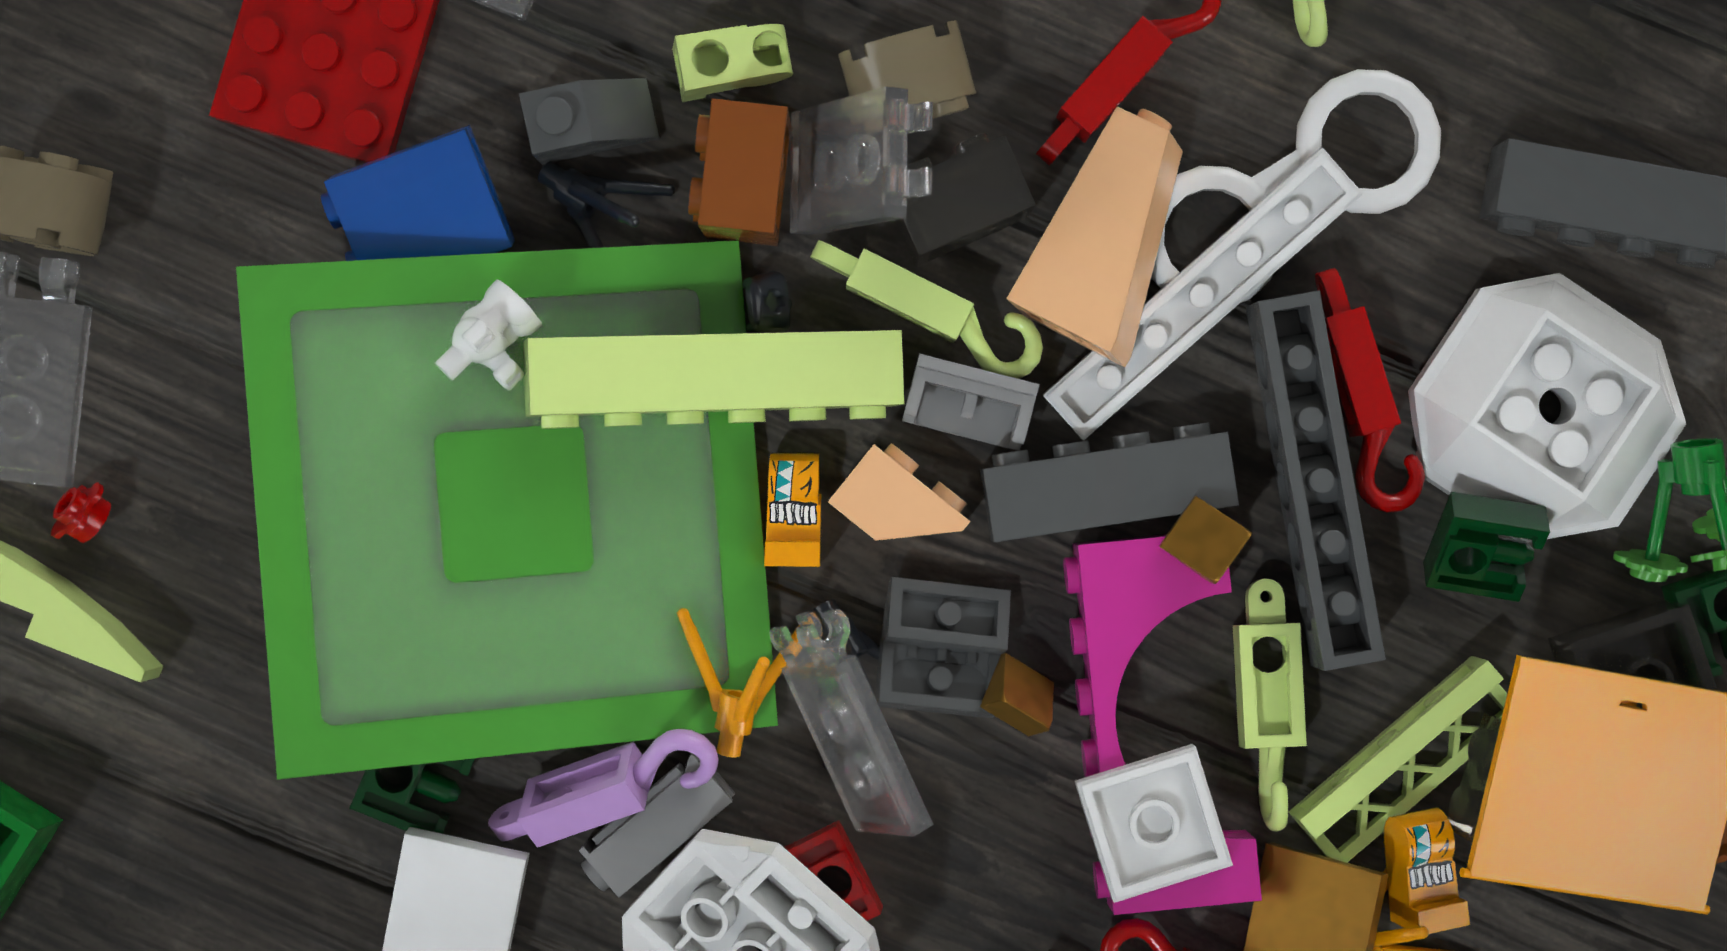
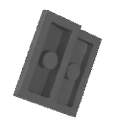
[874,577,1011,719]

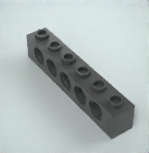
[1246,291,1386,671]

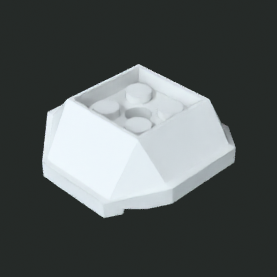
[1408,273,1686,543]
[622,829,880,951]

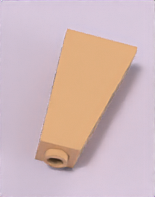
[1006,106,1183,367]

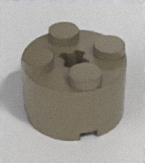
[838,20,976,136]
[0,146,113,256]

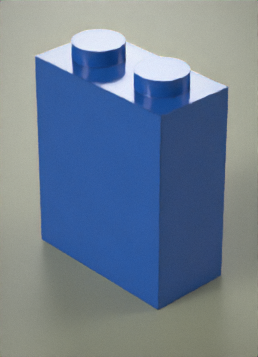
[321,125,515,261]

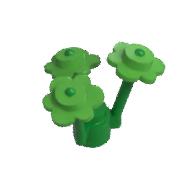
[1613,438,1727,583]

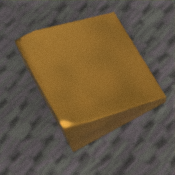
[1159,496,1252,584]
[980,653,1054,736]

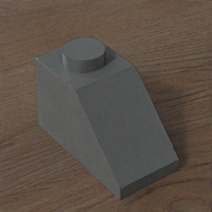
[519,78,660,165]

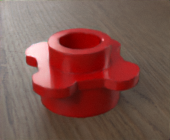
[51,482,111,543]

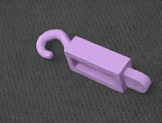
[488,729,719,848]

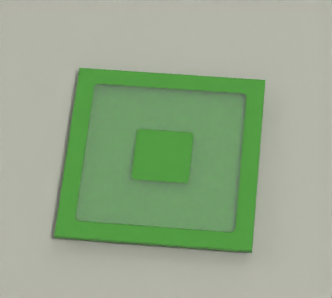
[236,240,778,780]

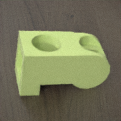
[672,24,793,102]

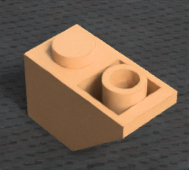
[828,443,971,541]

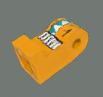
[764,453,822,567]
[1384,808,1470,934]

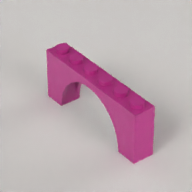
[1063,534,1262,915]

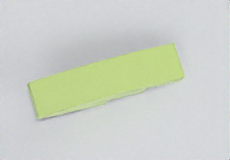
[0,540,163,682]

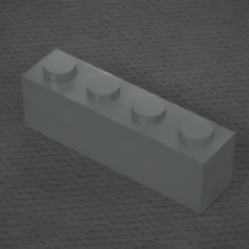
[1479,138,1727,268]
[980,422,1239,542]

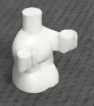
[435,279,543,391]

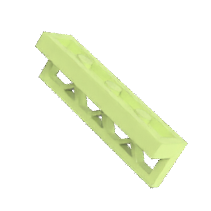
[1288,656,1507,863]

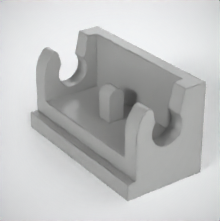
[902,354,1040,451]

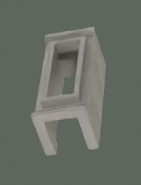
[579,753,735,898]

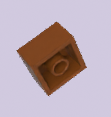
[688,98,791,246]

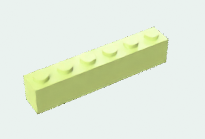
[523,330,904,429]

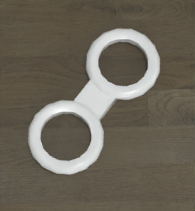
[1151,69,1441,303]

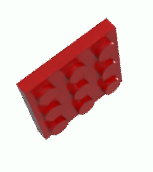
[209,0,440,163]

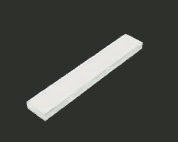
[1043,148,1363,441]

